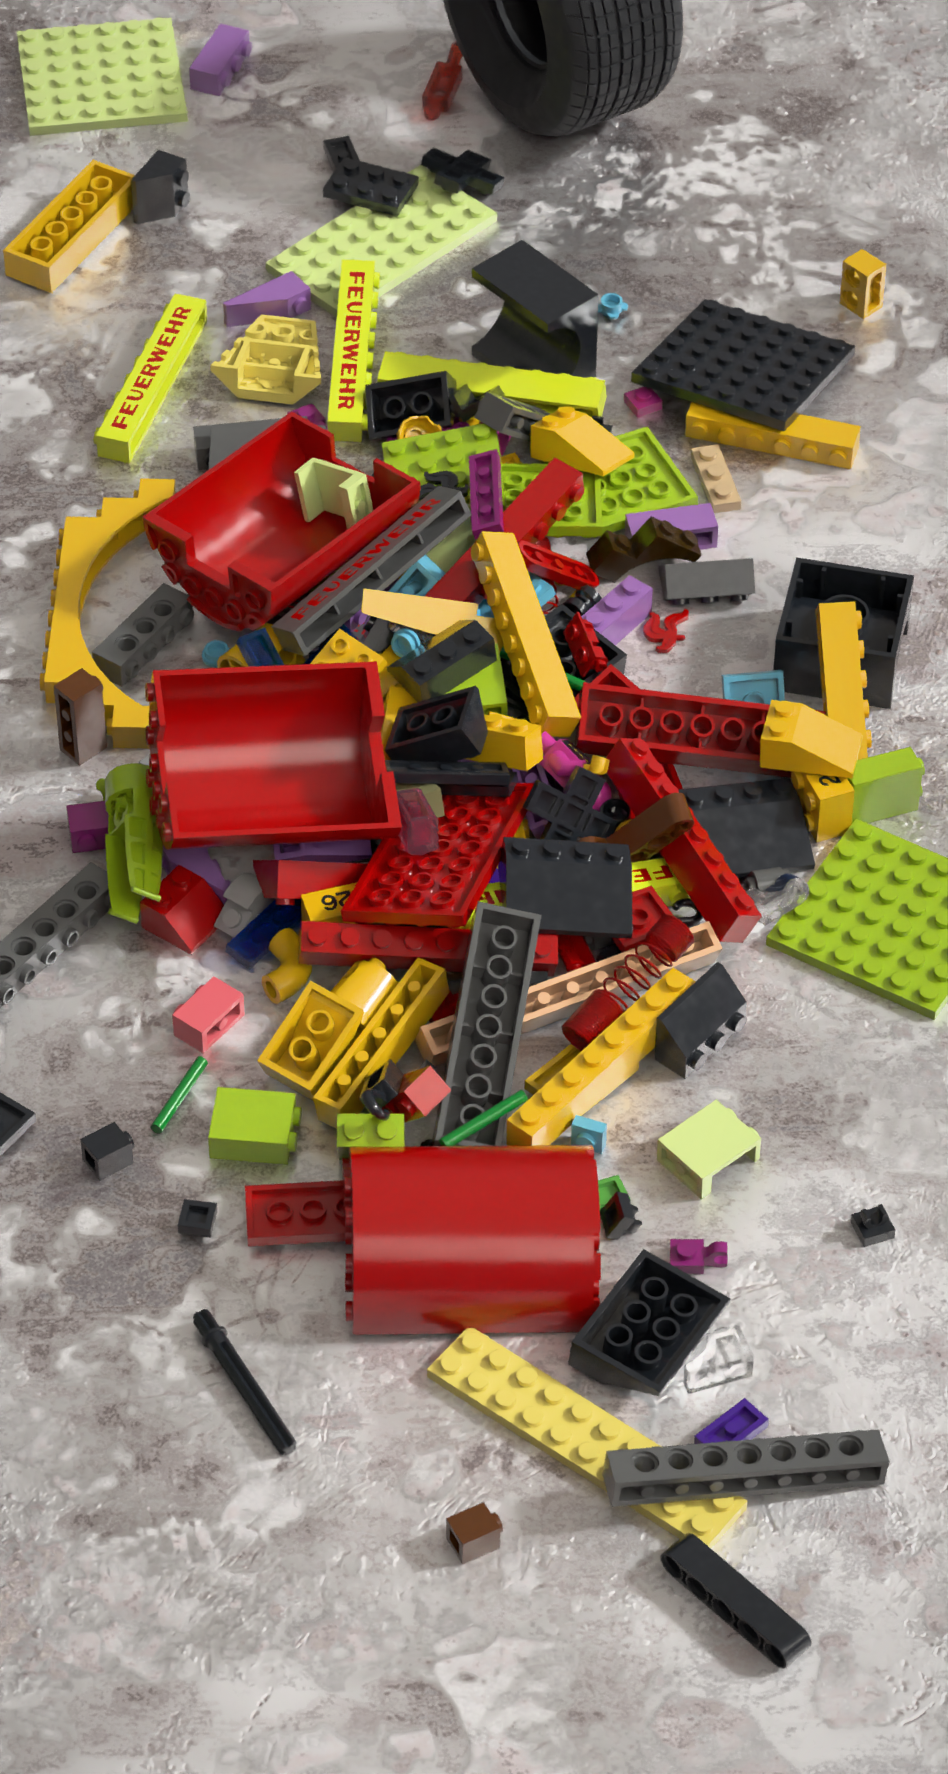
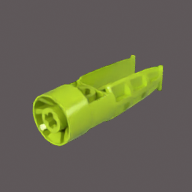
[105,763,163,924]

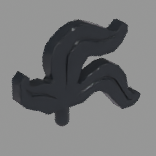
[418,471,470,502]

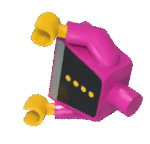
[539,731,610,788]

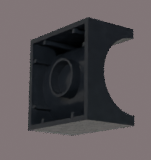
[471,240,599,378]
[773,557,914,709]

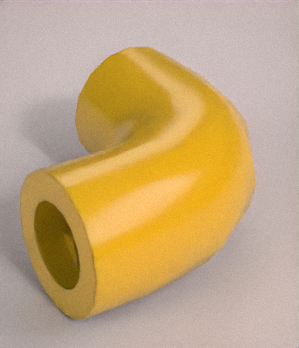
[262,928,312,1004]

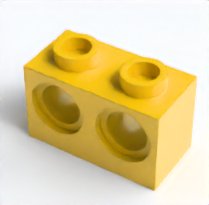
[840,249,886,319]

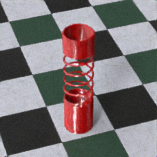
[561,914,694,1051]

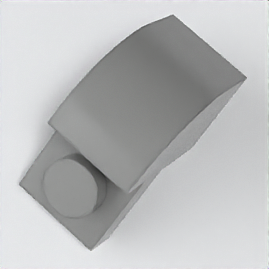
[214,873,276,942]

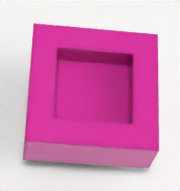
[624,386,662,418]

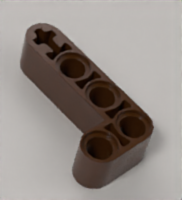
[577,793,695,862]

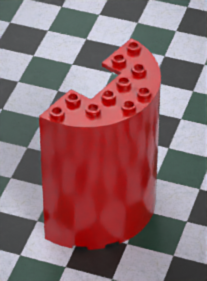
[142,411,421,631]
[145,661,402,850]
[342,1145,601,1335]

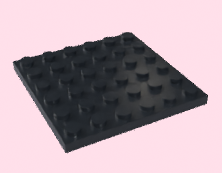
[631,299,856,431]

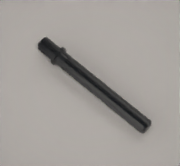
[193,1309,296,1456]

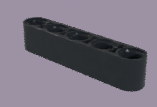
[660,1533,812,1669]

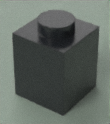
[80,1122,135,1181]

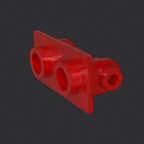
[563,612,608,677]
[558,935,596,973]

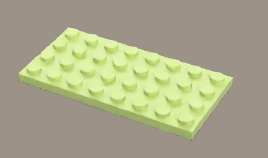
[266,165,497,318]

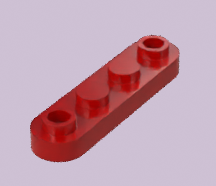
[518,540,599,590]

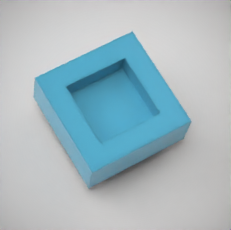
[571,1115,607,1154]

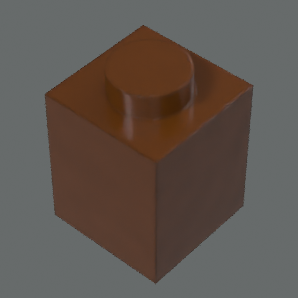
[446,1502,503,1565]

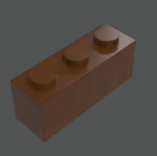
[54,668,107,766]

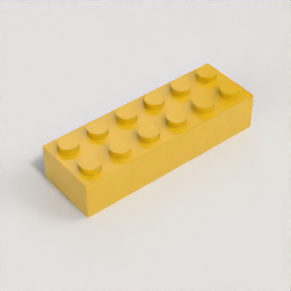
[3,160,135,293]

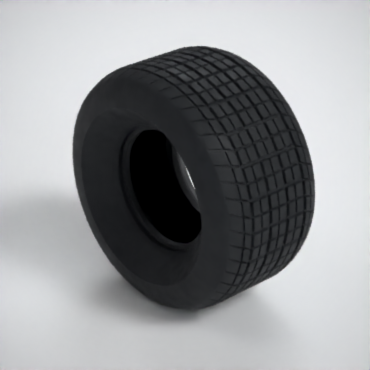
[443,0,683,136]

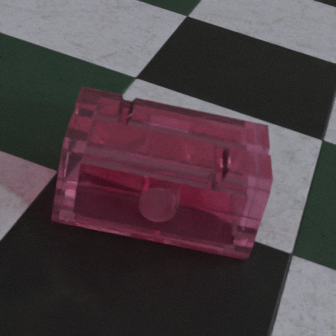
[397,788,439,855]

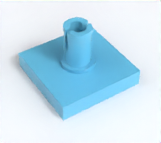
[721,670,785,704]

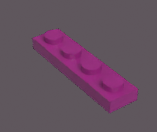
[469,449,504,540]

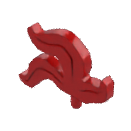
[643,609,689,654]

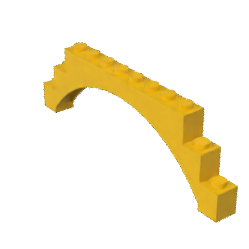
[39,478,176,749]

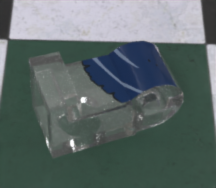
[746,873,809,925]

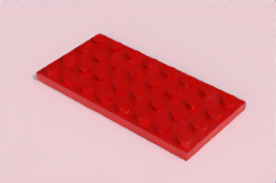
[341,783,534,928]

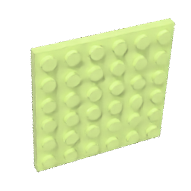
[17,18,188,136]

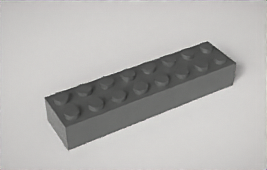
[431,901,541,1146]

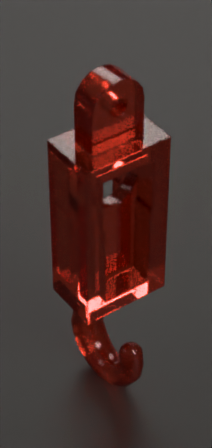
[422,41,463,121]

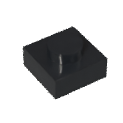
[178,1199,217,1237]

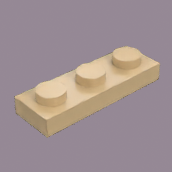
[690,444,741,513]

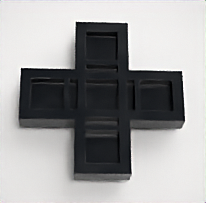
[420,147,505,195]
[522,765,618,841]

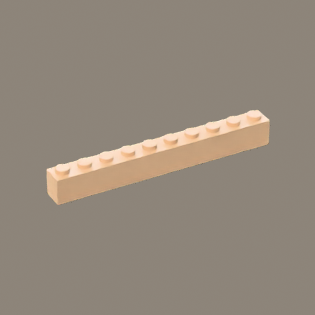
[415,921,722,1066]

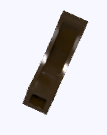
[586,516,702,583]

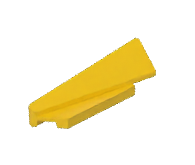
[361,589,504,654]

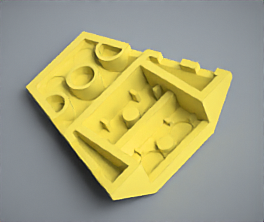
[210,314,321,405]

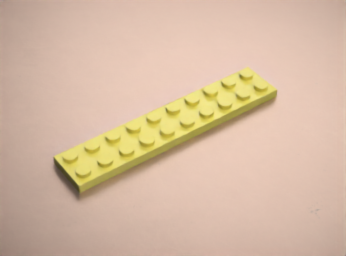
[427,1328,747,1549]

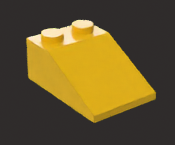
[531,406,634,476]
[760,700,863,779]
[257,980,365,1101]

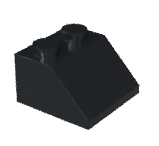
[131,150,190,224]

